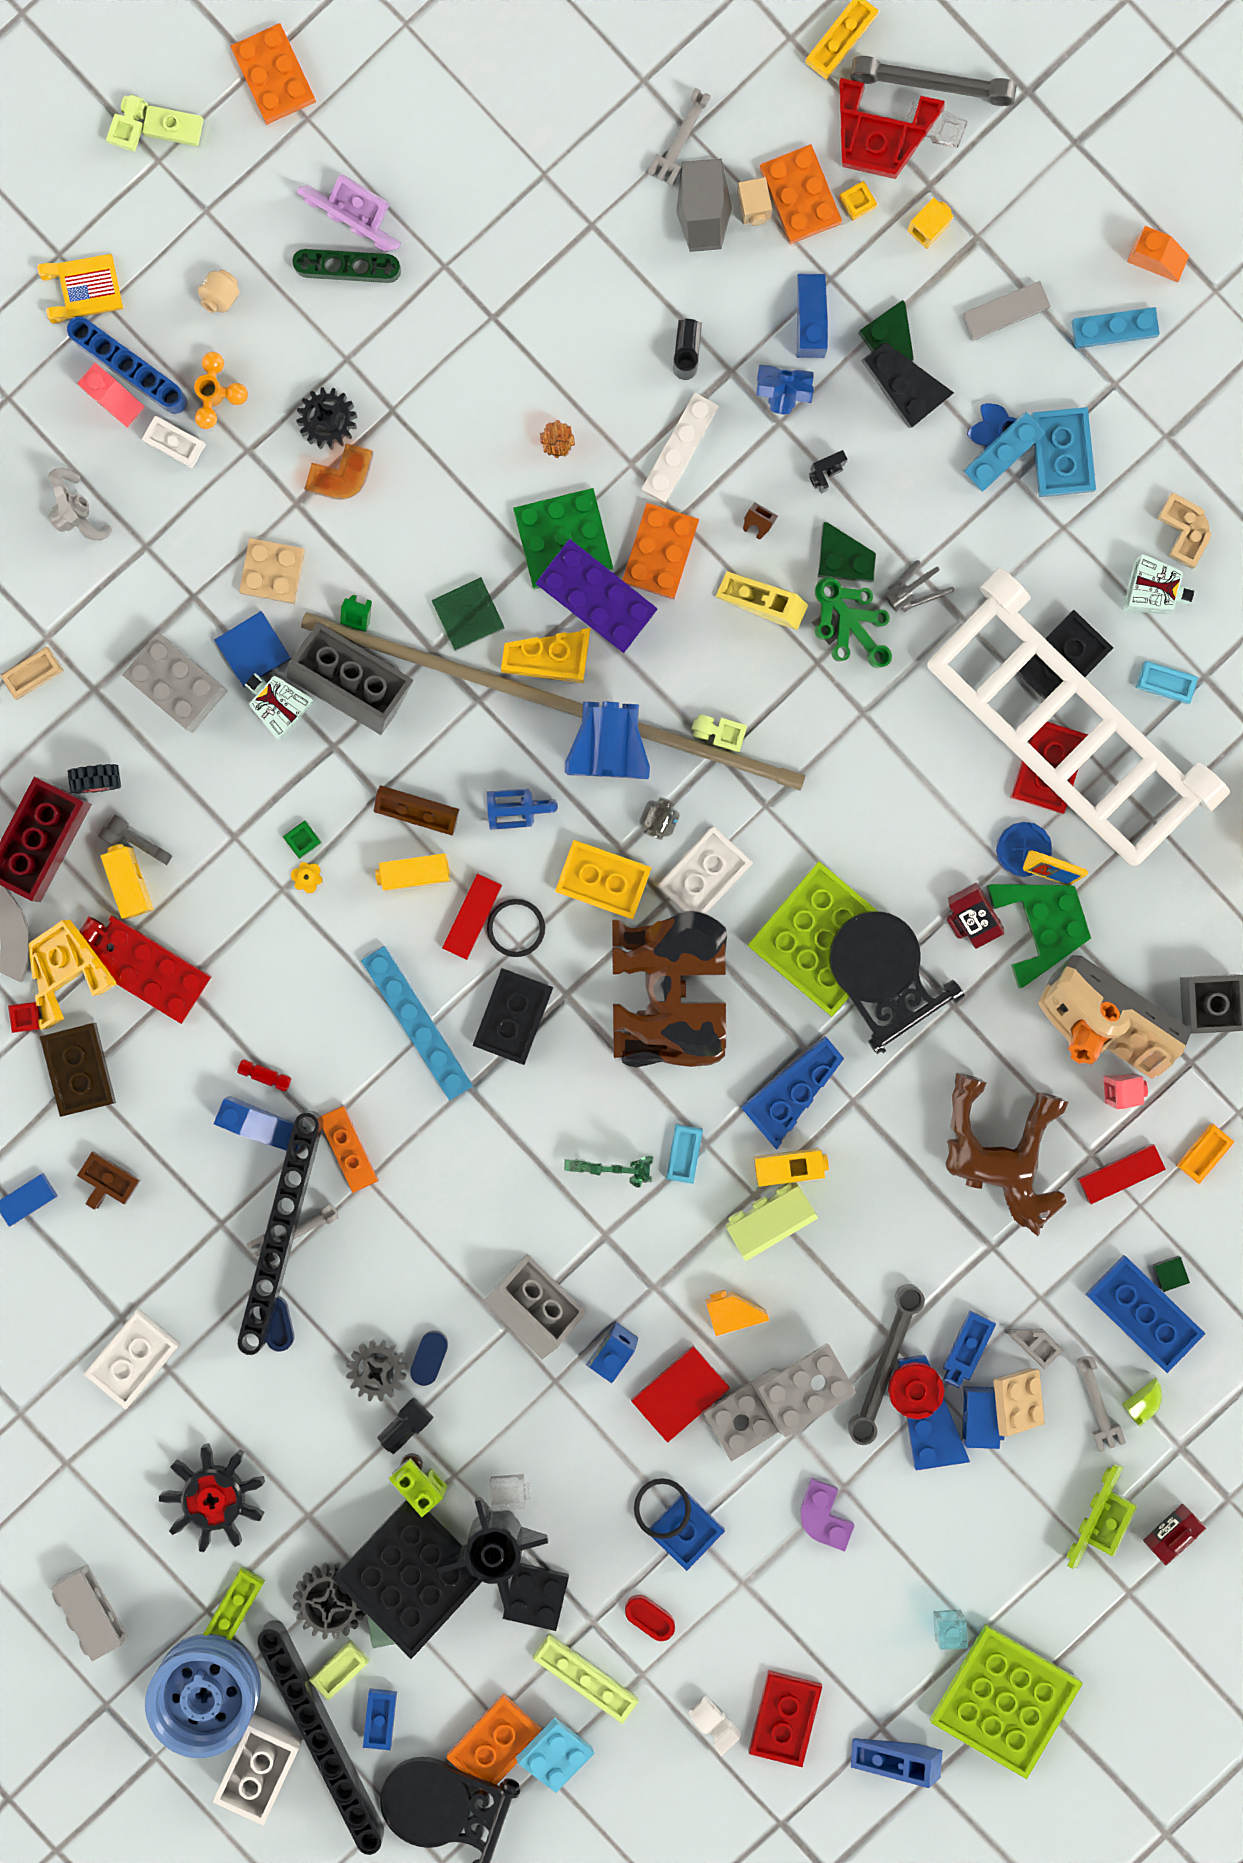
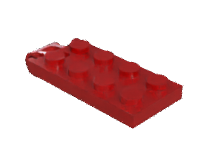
[79,915,212,1024]

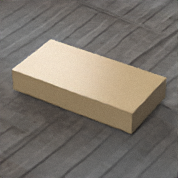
[0,647,64,700]

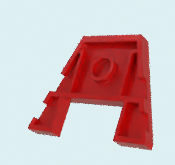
[839,78,945,179]

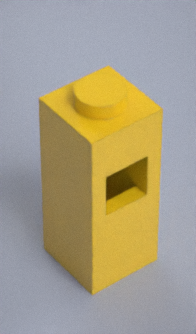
[100,844,154,919]
[375,853,451,891]
[754,1148,829,1187]

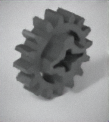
[346,1339,407,1402]

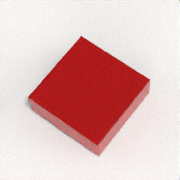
[8,1002,40,1033]

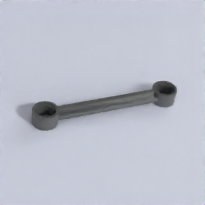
[850,56,1017,106]
[848,1284,925,1445]

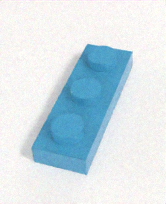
[1072,307,1160,349]
[963,411,1045,492]

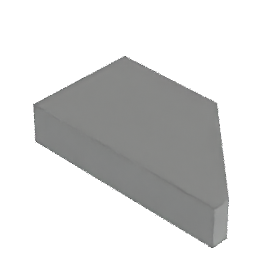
[1006,1329,1064,1370]

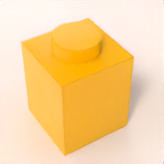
[907,197,954,249]

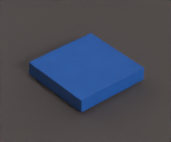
[215,611,291,688]
[649,1492,725,1571]

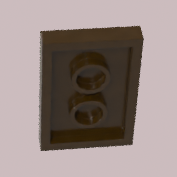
[40,1023,116,1117]

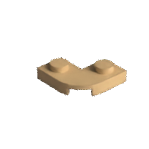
[1157,492,1211,569]

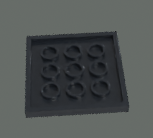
[331,1499,483,1659]

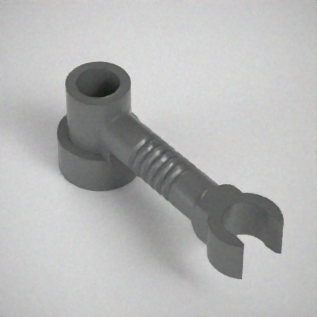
[98,815,173,865]

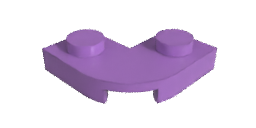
[800,1478,855,1551]

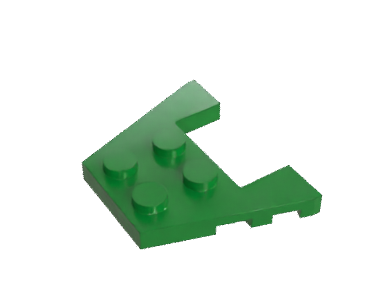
[986,884,1091,988]

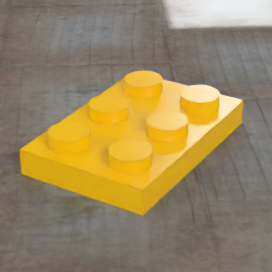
[555,839,652,920]

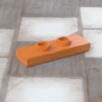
[322,1106,379,1193]

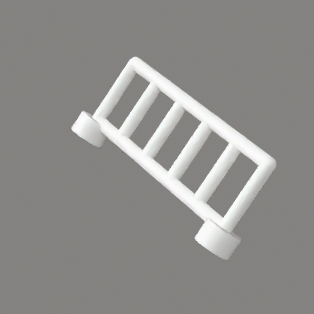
[927,568,1230,866]

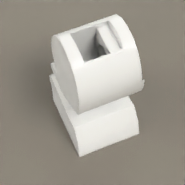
[689,1696,741,1756]

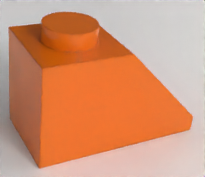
[1127,226,1189,283]

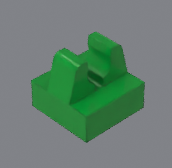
[340,595,372,632]

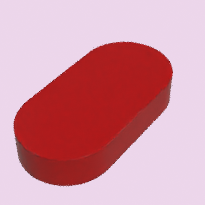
[625,1595,675,1642]

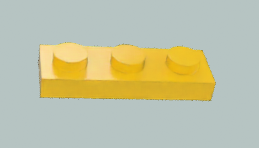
[805,0,879,80]

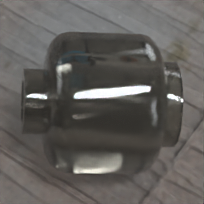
[639,797,680,840]

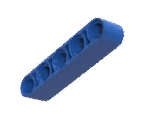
[67,317,187,414]

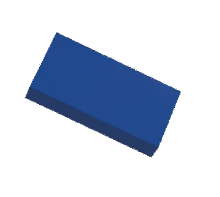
[0,1173,58,1227]

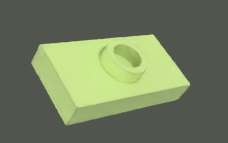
[142,105,204,147]

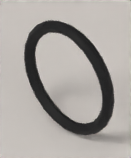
[487,899,545,957]
[634,1478,691,1539]

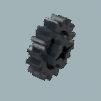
[296,387,358,450]

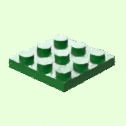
[513,488,613,590]

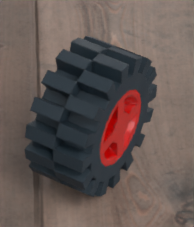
[67,764,121,794]

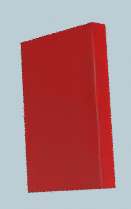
[1010,722,1088,814]
[631,1345,730,1443]
[748,1670,822,1768]

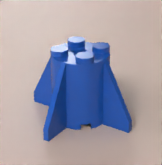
[565,701,650,779]

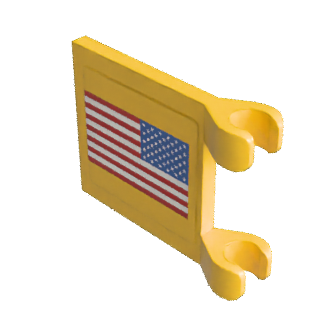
[37,254,124,324]

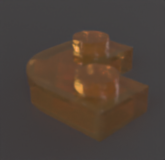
[304,443,374,500]

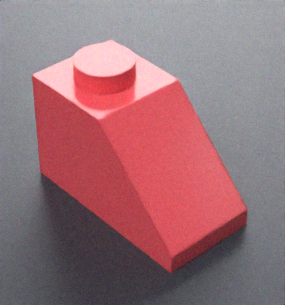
[77,363,145,428]
[1103,1074,1148,1109]

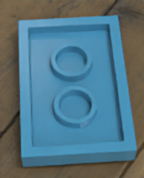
[1031,407,1096,497]

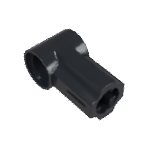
[673,318,702,380]
[377,1397,434,1455]

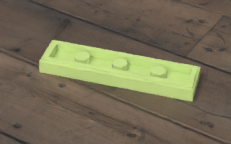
[533,1634,639,1724]

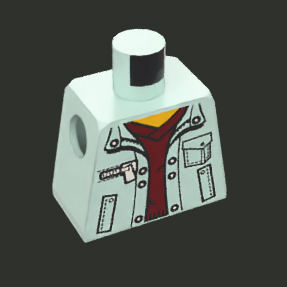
[1123,554,1194,614]
[245,673,315,740]

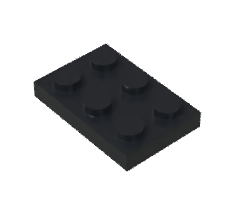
[1017,610,1114,700]
[472,968,554,1065]

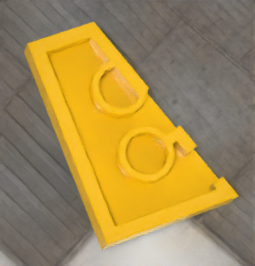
[501,627,591,683]

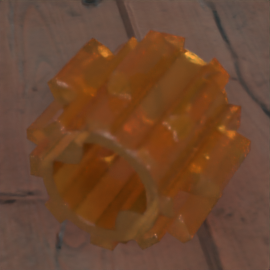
[540,420,575,458]

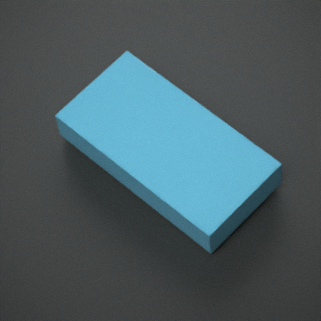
[1136,661,1199,704]
[666,1124,703,1184]

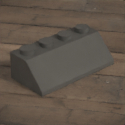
[286,622,413,735]

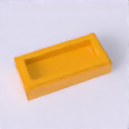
[1176,1123,1235,1184]

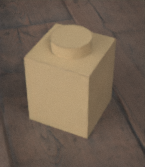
[737,177,772,226]

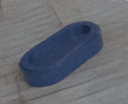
[259,1296,295,1352]
[410,1330,448,1386]

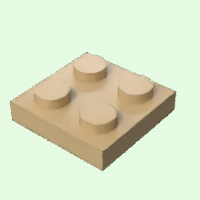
[239,538,305,604]
[993,1368,1045,1437]

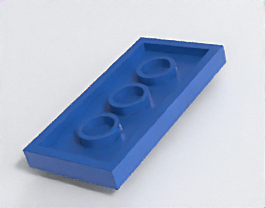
[1085,1255,1206,1373]

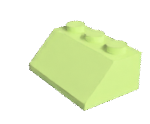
[726,1183,818,1261]

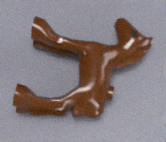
[946,1073,1068,1236]

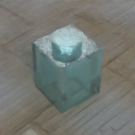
[933,1610,968,1650]

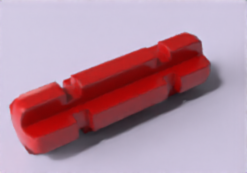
[237,1060,291,1091]

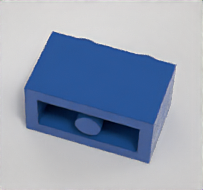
[962,1386,1005,1449]

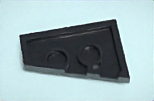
[861,342,954,428]

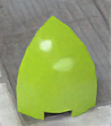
[1121,1377,1163,1427]

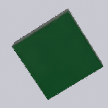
[1153,1255,1190,1292]

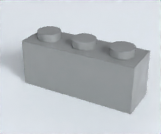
[51,1564,128,1661]

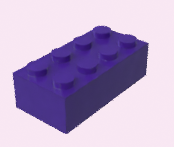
[535,539,658,653]

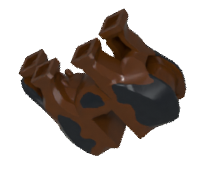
[612,910,727,1068]

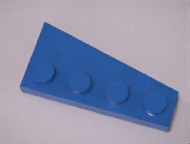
[741,1036,844,1150]

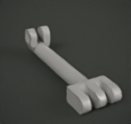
[648,88,711,186]
[246,1204,338,1263]
[1077,1356,1126,1452]

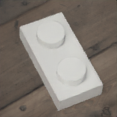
[142,416,206,469]

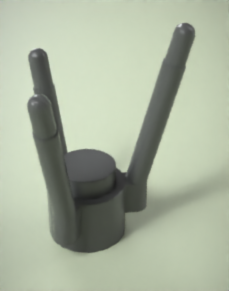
[884,560,955,613]

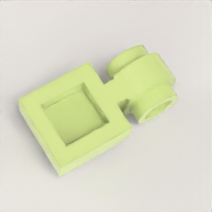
[106,94,148,152]
[691,714,747,753]

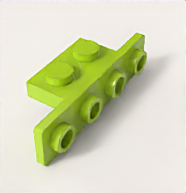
[1067,1464,1138,1569]

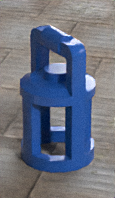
[487,788,558,830]

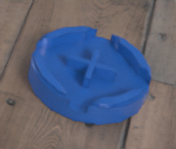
[996,822,1052,877]

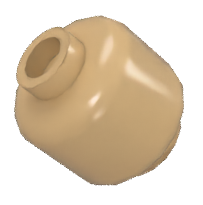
[198,270,239,313]

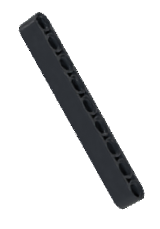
[237,1111,323,1355]
[257,1620,384,1855]

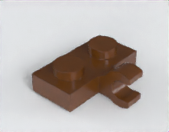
[77,1151,141,1210]

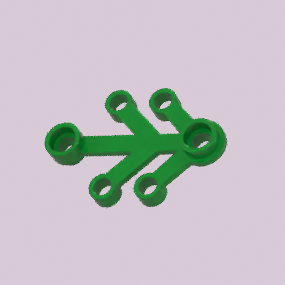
[815,577,892,668]

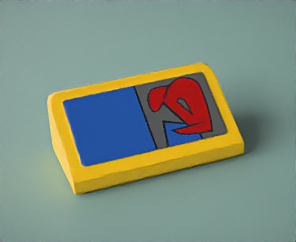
[1023,850,1088,885]

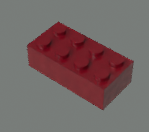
[0,776,92,902]

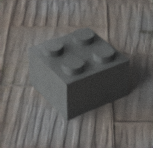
[1180,974,1243,1034]

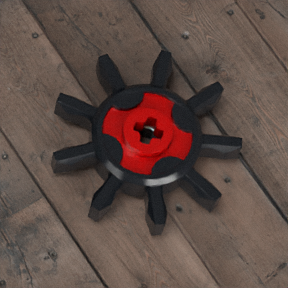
[159,1443,265,1552]

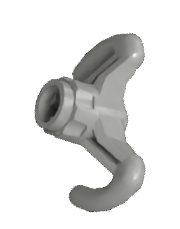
[48,468,112,541]

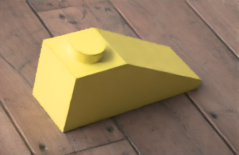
[716,571,808,630]

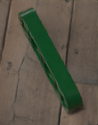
[292,249,401,283]

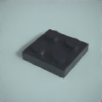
[502,1563,569,1631]

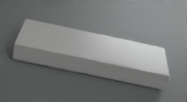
[962,281,1051,341]

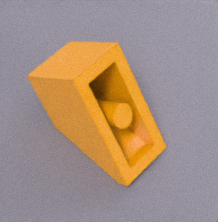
[705,1290,769,1336]

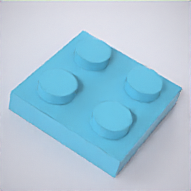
[516,1718,595,1793]

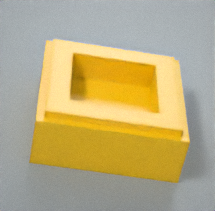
[839,180,877,221]

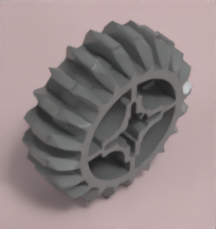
[293,1562,365,1640]

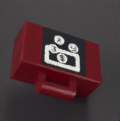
[946,883,1005,949]
[1143,1504,1206,1566]

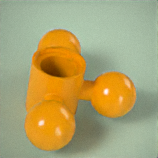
[194,352,248,429]

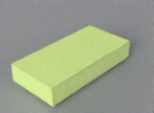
[309,1640,370,1700]

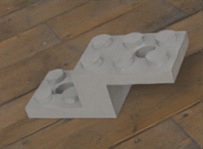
[702,1343,857,1461]

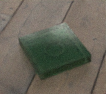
[431,577,505,652]

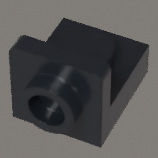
[809,450,848,494]

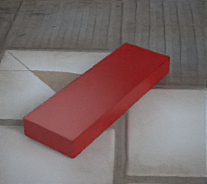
[442,873,503,960]
[1077,1144,1166,1205]

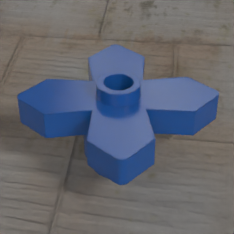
[756,365,814,415]

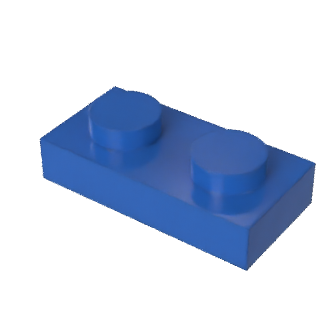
[363,1688,397,1751]

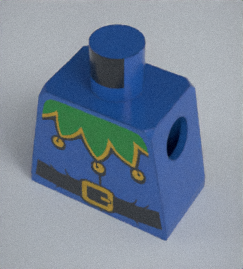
[586,1322,638,1384]

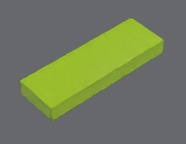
[203,1567,265,1641]

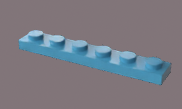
[361,946,474,1101]

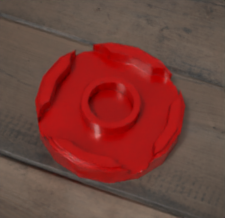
[888,1362,945,1420]

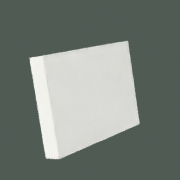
[657,826,753,914]
[83,1309,181,1410]

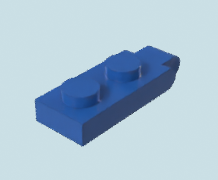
[943,1310,996,1388]

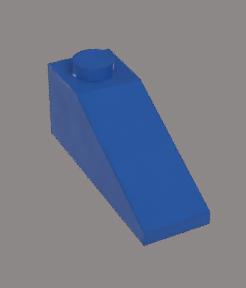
[797,274,828,358]
[213,1096,306,1151]
[851,1738,943,1788]

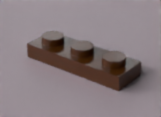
[373,785,460,836]

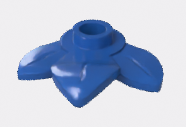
[967,403,1017,450]

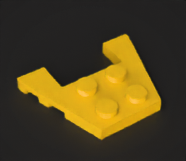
[28,920,117,1030]

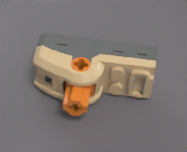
[1038,955,1192,1079]

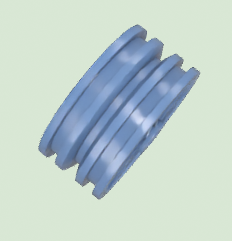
[145,1634,261,1758]

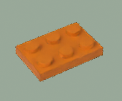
[230,23,316,125]
[760,144,842,245]
[622,503,699,600]
[446,1693,543,1794]

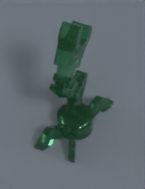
[564,1156,654,1188]

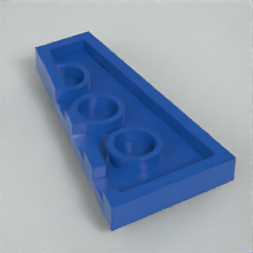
[898,1355,970,1470]

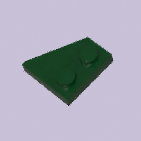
[858,300,914,362]
[817,522,876,582]

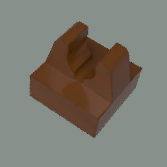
[743,502,778,540]

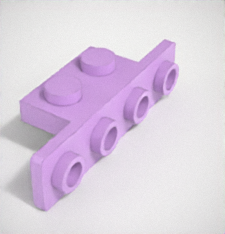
[297,175,401,252]

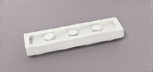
[641,393,719,505]

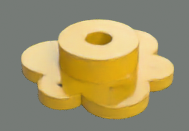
[291,862,323,893]

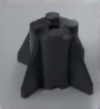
[437,1497,549,1611]

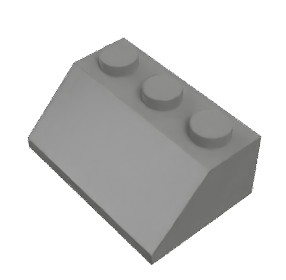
[483,1254,586,1359]

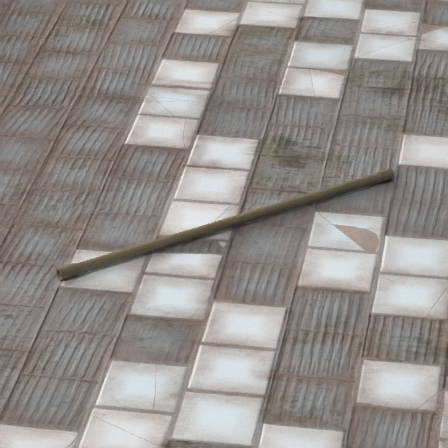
[301,612,806,791]

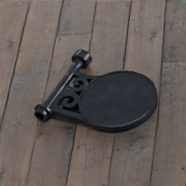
[829,911,965,1054]
[380,1757,520,1863]

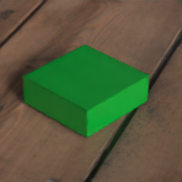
[283,820,322,859]

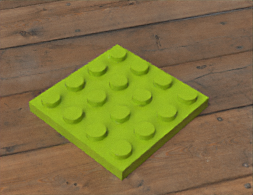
[747,861,878,1017]
[929,1624,1083,1780]

